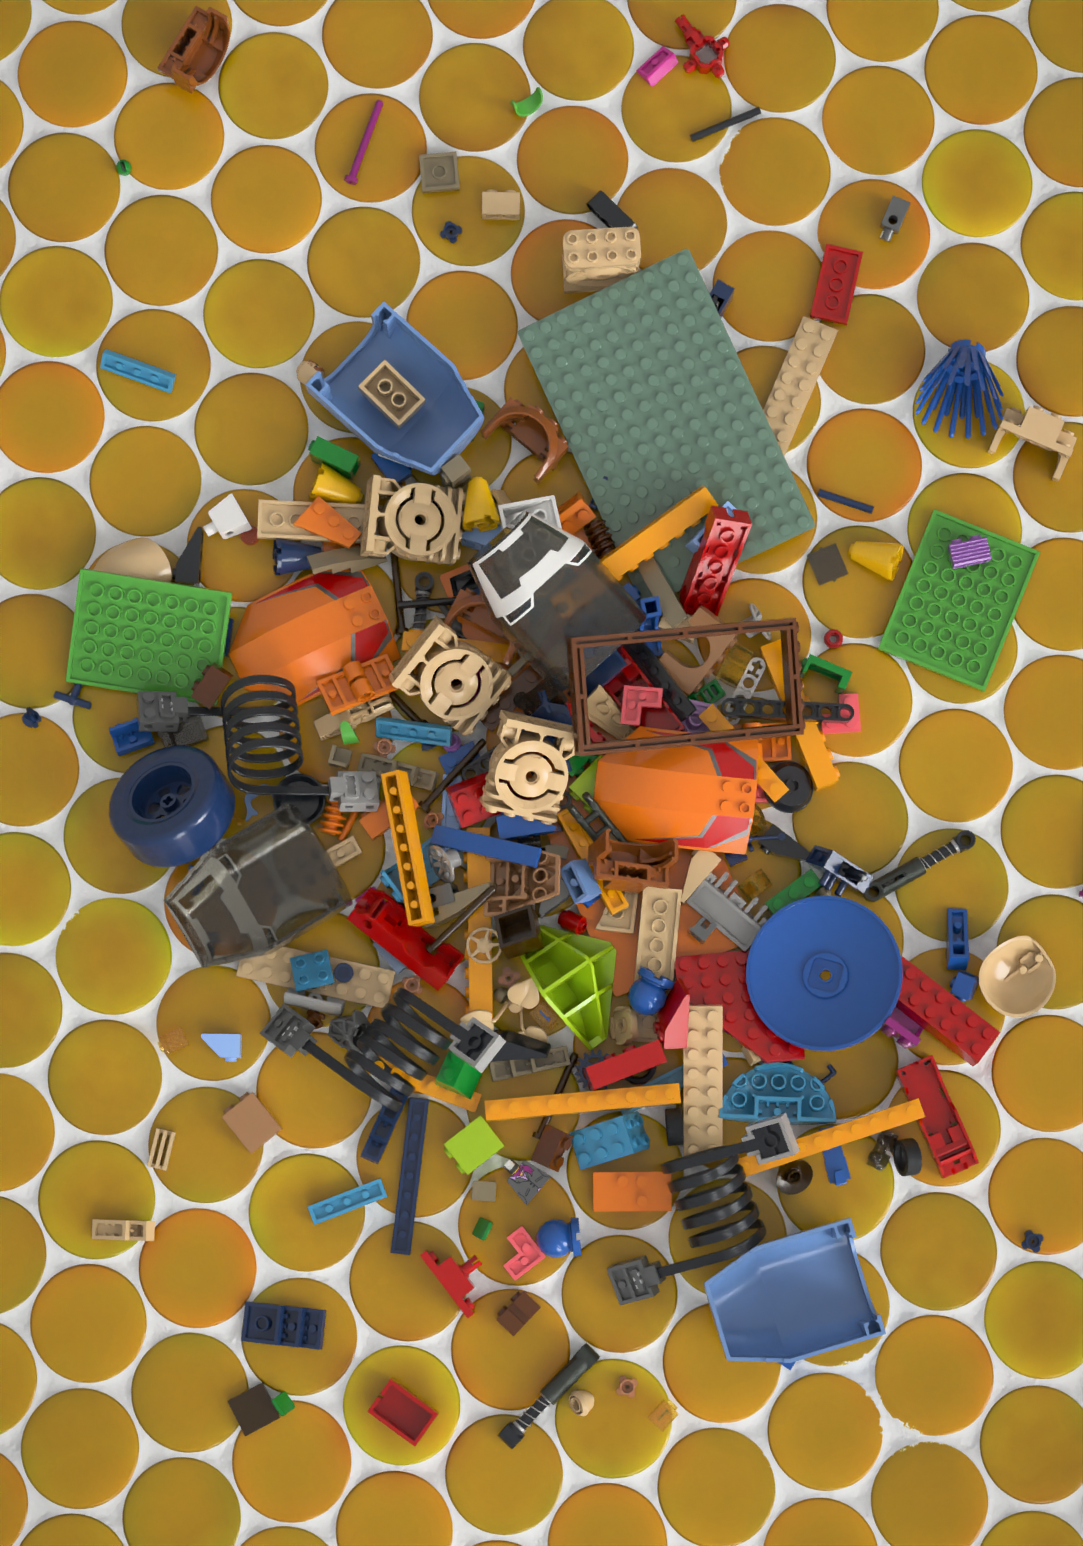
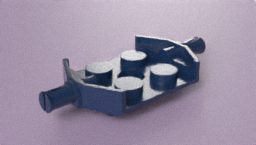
[531,690,572,772]

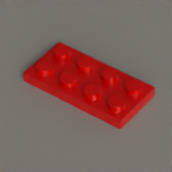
[810,244,863,325]

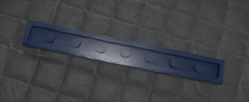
[391,1097,429,1255]

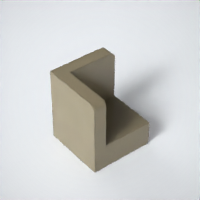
[328,744,352,770]
[472,1181,497,1202]

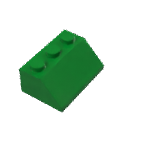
[435,1049,483,1100]

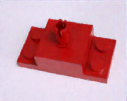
[420,1249,482,1318]

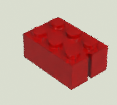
[367,1377,439,1447]

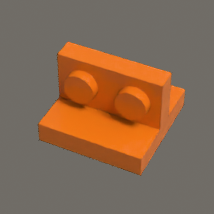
[557,492,596,539]

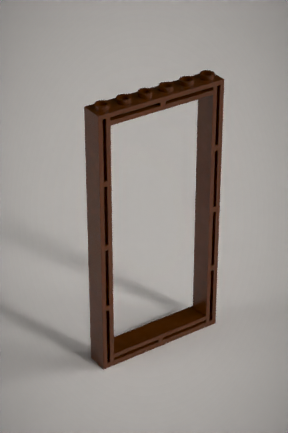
[566,618,806,756]

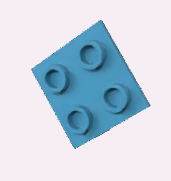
[290,949,335,992]

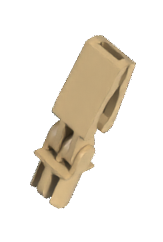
[313,693,395,741]

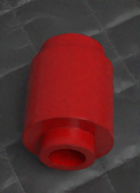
[558,910,588,935]

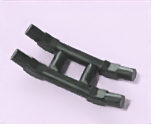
[567,792,629,843]

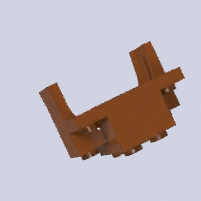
[157,6,231,94]
[481,397,568,484]
[444,588,530,666]
[588,829,678,893]

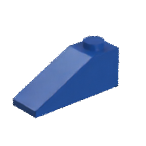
[946,908,969,970]

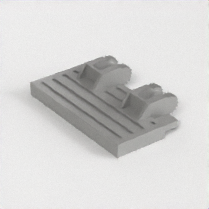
[686,872,768,951]

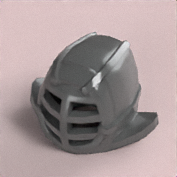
[328,1010,372,1055]

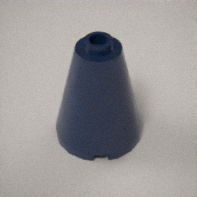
[273,538,324,575]

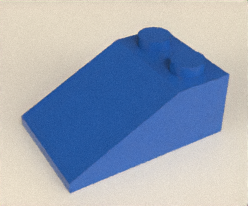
[496,812,563,841]

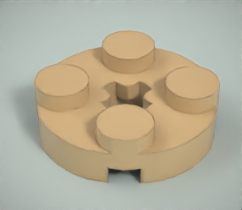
[609,1006,639,1045]

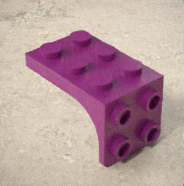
[880,1007,924,1049]

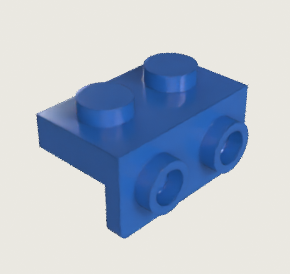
[109,717,155,756]

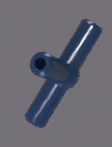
[54,683,92,709]

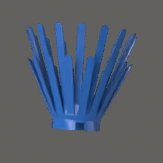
[915,340,1003,439]

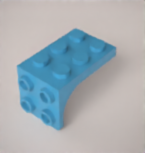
[380,838,445,905]
[569,1111,650,1170]

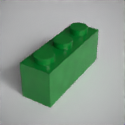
[764,869,821,915]

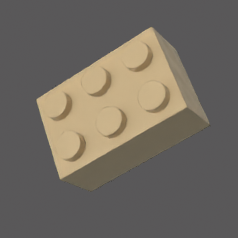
[358,360,426,430]

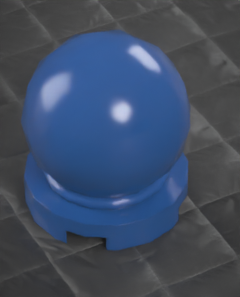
[628,966,675,1015]
[536,1217,582,1258]

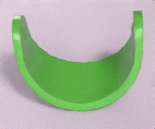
[510,87,543,117]
[340,721,360,745]

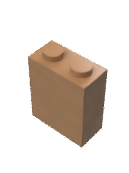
[222,1092,283,1154]

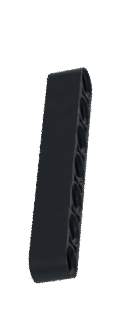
[720,698,854,724]

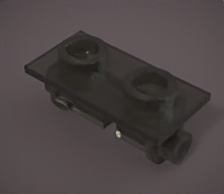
[866,1130,898,1171]

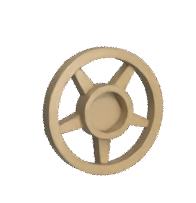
[466,927,502,964]

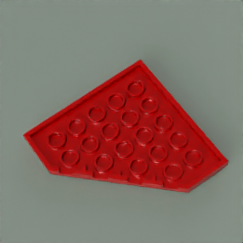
[674,950,805,1063]

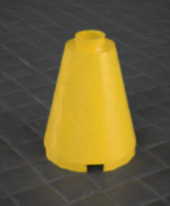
[308,463,363,504]
[462,477,501,532]
[848,541,904,581]

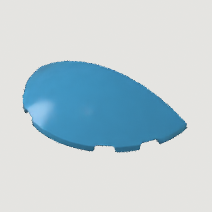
[719,1063,836,1125]

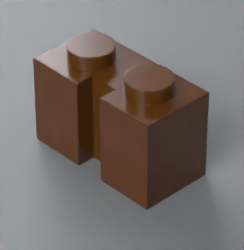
[191,662,233,709]
[531,1124,574,1172]
[497,1291,541,1336]

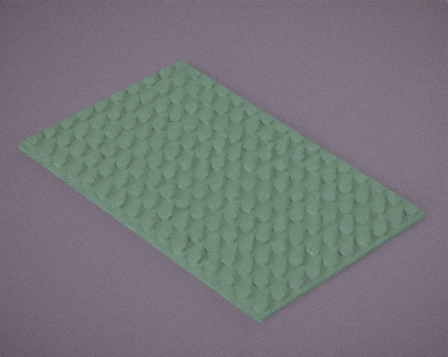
[518,249,815,599]

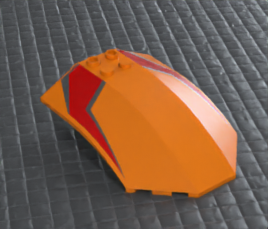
[228,569,401,707]
[593,726,758,854]

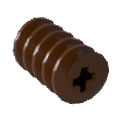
[582,520,615,561]

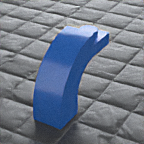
[636,596,663,656]

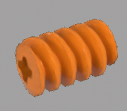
[317,799,346,836]

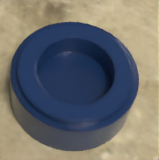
[334,963,354,983]

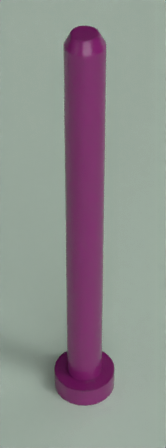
[344,100,383,185]

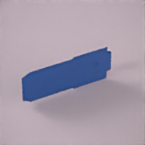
[819,1125,851,1186]

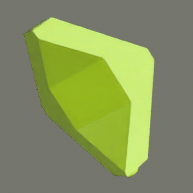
[520,924,617,1051]

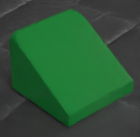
[472,1217,493,1241]
[271,1391,295,1417]

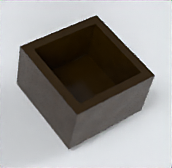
[494,904,544,959]

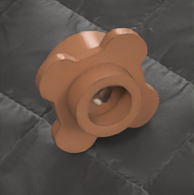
[373,738,396,758]
[424,811,444,829]
[498,967,520,988]
[402,975,423,994]
[616,1376,638,1398]

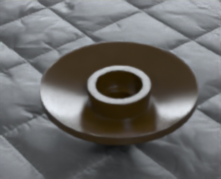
[776,1159,813,1195]

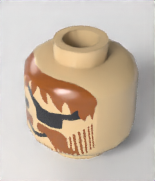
[296,360,325,385]

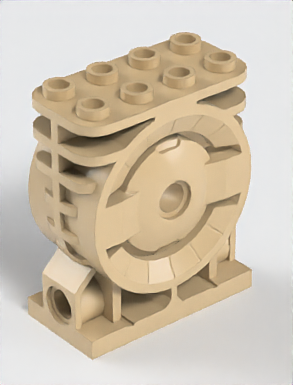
[562,227,641,293]
[360,475,466,566]
[389,616,512,736]
[479,710,575,825]

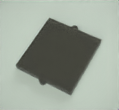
[807,543,849,586]

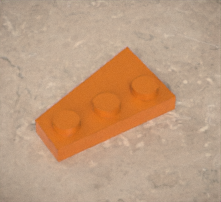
[293,496,362,549]

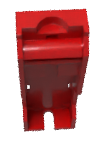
[680,505,752,617]
[587,644,688,732]
[346,887,465,991]
[894,1055,979,1179]

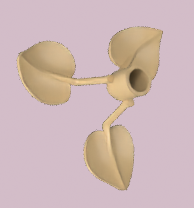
[460,977,548,1043]

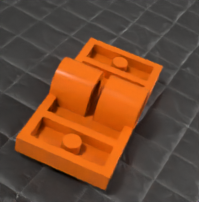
[316,654,399,716]
[732,722,792,762]

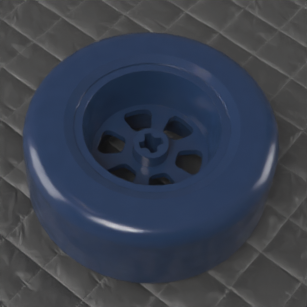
[109,745,236,867]

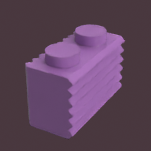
[947,535,991,569]

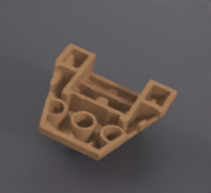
[484,839,561,917]

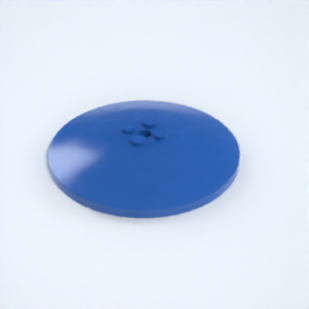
[746,896,903,1051]

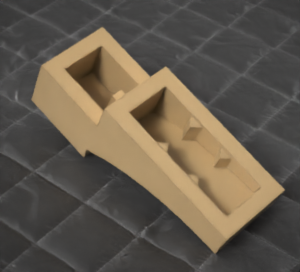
[92,1219,155,1241]

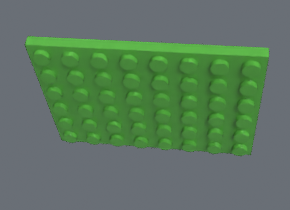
[878,509,1040,692]
[66,568,233,706]

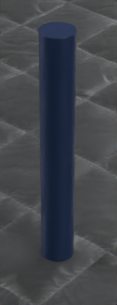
[818,489,874,514]

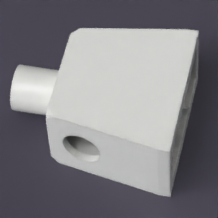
[203,493,252,539]

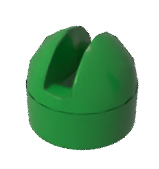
[116,160,132,176]

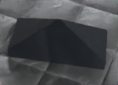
[450,568,481,596]

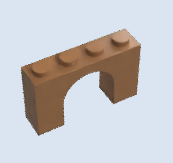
[659,605,738,695]

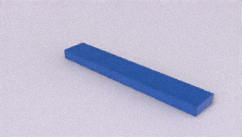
[430,824,542,868]

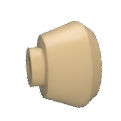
[569,1390,594,1416]

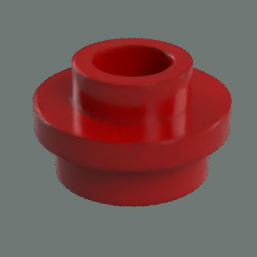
[824,629,843,649]

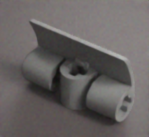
[284,987,345,1017]

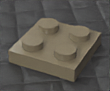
[419,151,460,193]

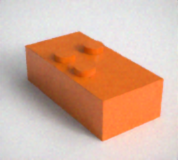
[593,1172,672,1212]

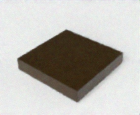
[228,1382,281,1436]

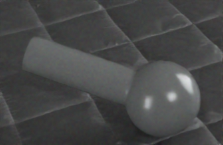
[438,605,463,634]

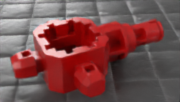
[675,14,730,78]

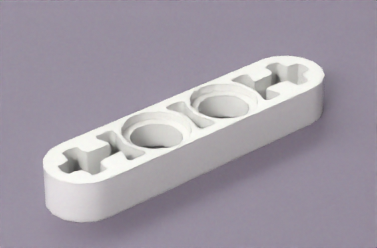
[724,657,766,725]

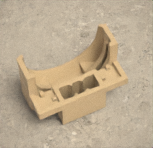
[987,405,1077,482]

